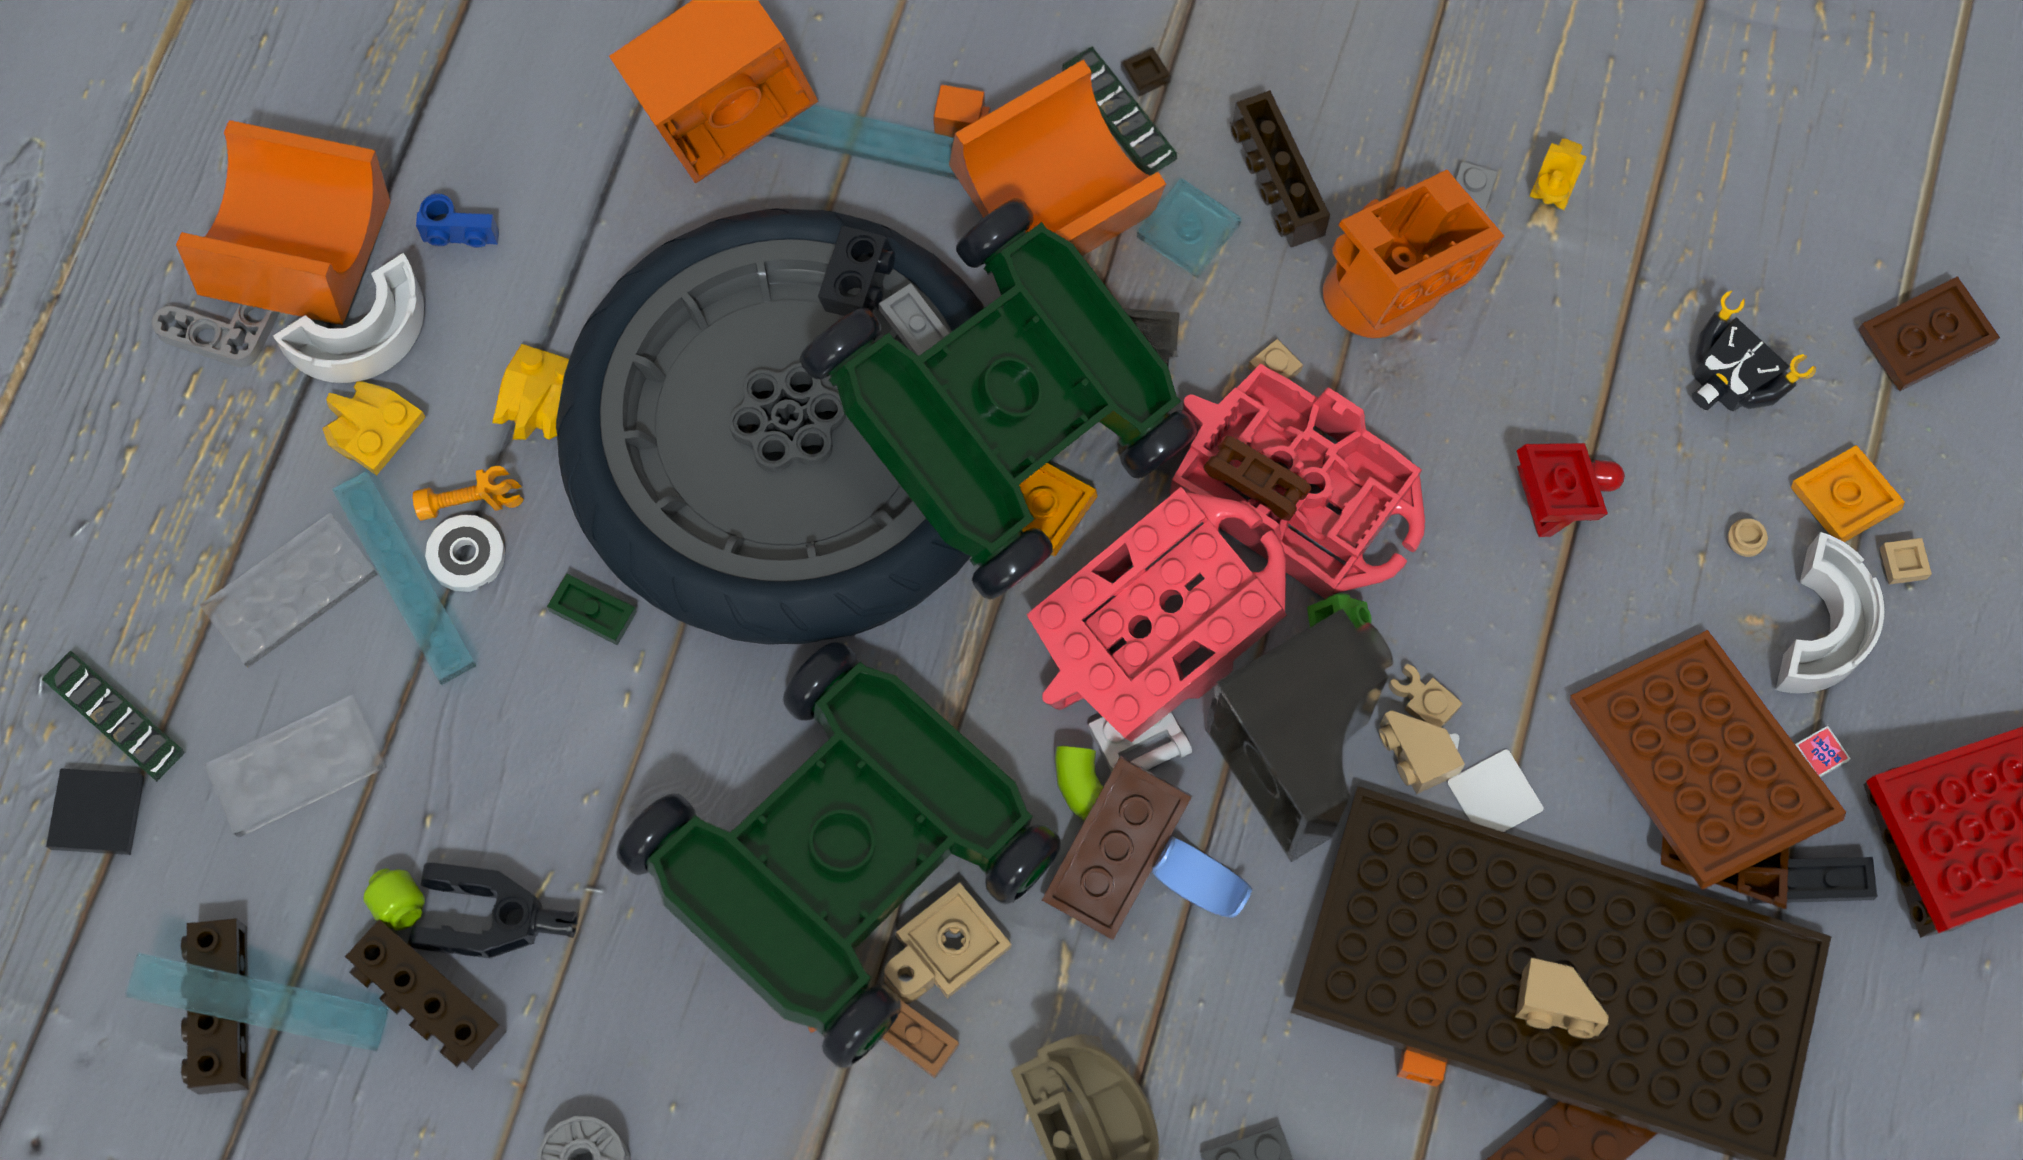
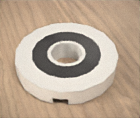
[425,515,506,592]

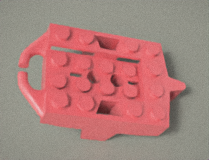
[1170,363,1425,599]
[1026,487,1287,742]

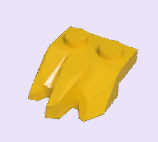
[492,344,569,440]
[322,381,426,476]

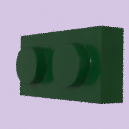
[547,573,637,645]

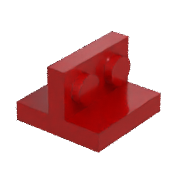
[1516,443,1608,537]

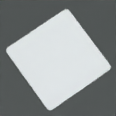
[1448,749,1544,832]

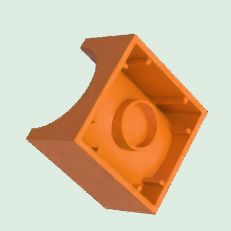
[609,0,819,184]
[949,59,1166,256]
[176,120,391,325]

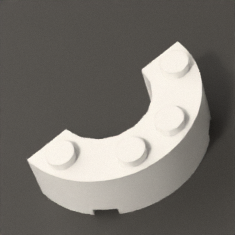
[273,253,424,383]
[1775,532,1884,693]

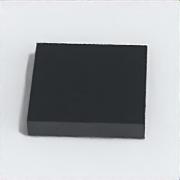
[46,768,144,855]

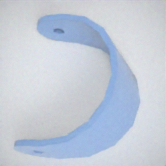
[1152,836,1252,918]

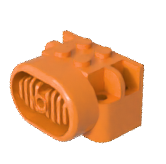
[1323,170,1504,338]

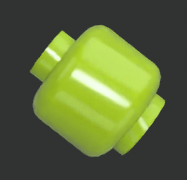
[363,868,425,931]

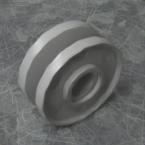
[537,1116,631,1160]

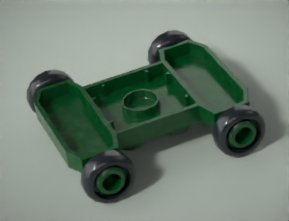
[800,198,1198,599]
[616,642,1061,1068]

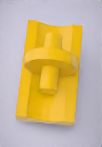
[1529,138,1587,210]

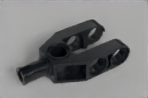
[408,863,578,959]

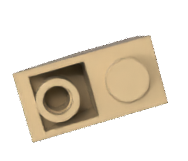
[1378,710,1465,795]
[1516,958,1609,1038]

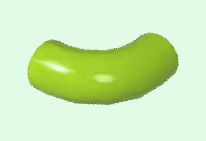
[1055,746,1104,821]

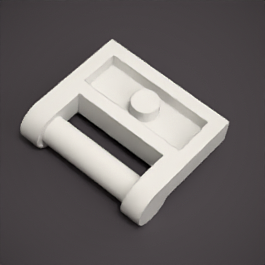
[1088,712,1192,772]

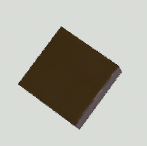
[1121,47,1171,97]

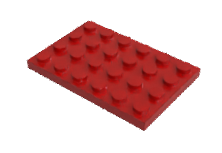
[1866,727,2023,934]

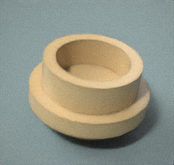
[1727,519,1768,557]

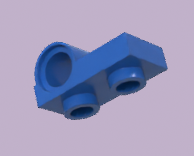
[416,194,499,247]

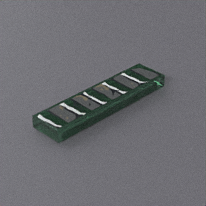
[1062,46,1178,175]
[42,650,186,782]

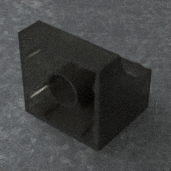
[1205,609,1393,862]

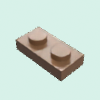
[881,1000,960,1079]

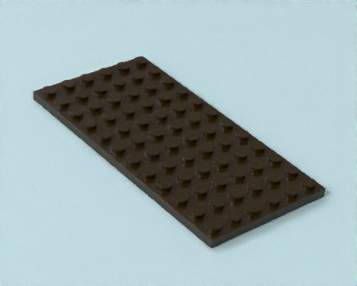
[1290,786,1831,1160]

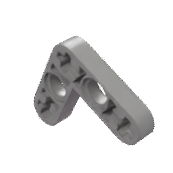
[151,304,280,367]

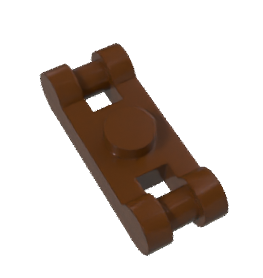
[1203,435,1311,521]

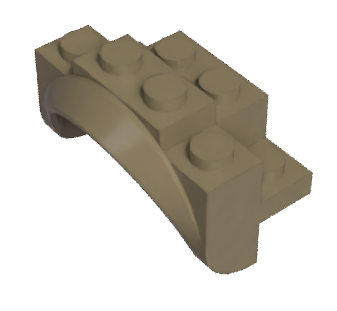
[1011,1034,1159,1160]

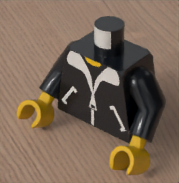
[1692,291,1816,411]

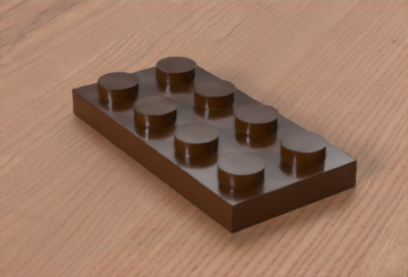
[1042,756,1192,940]
[1486,1101,1658,1160]

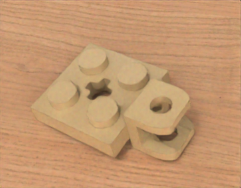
[884,882,1012,1004]

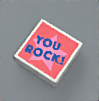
[1795,726,1851,778]

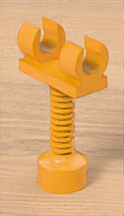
[412,466,524,521]

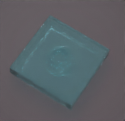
[1137,178,1242,278]

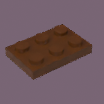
[1858,276,2000,391]

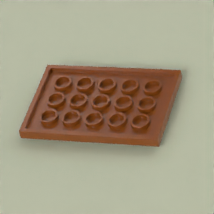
[1570,630,1846,890]

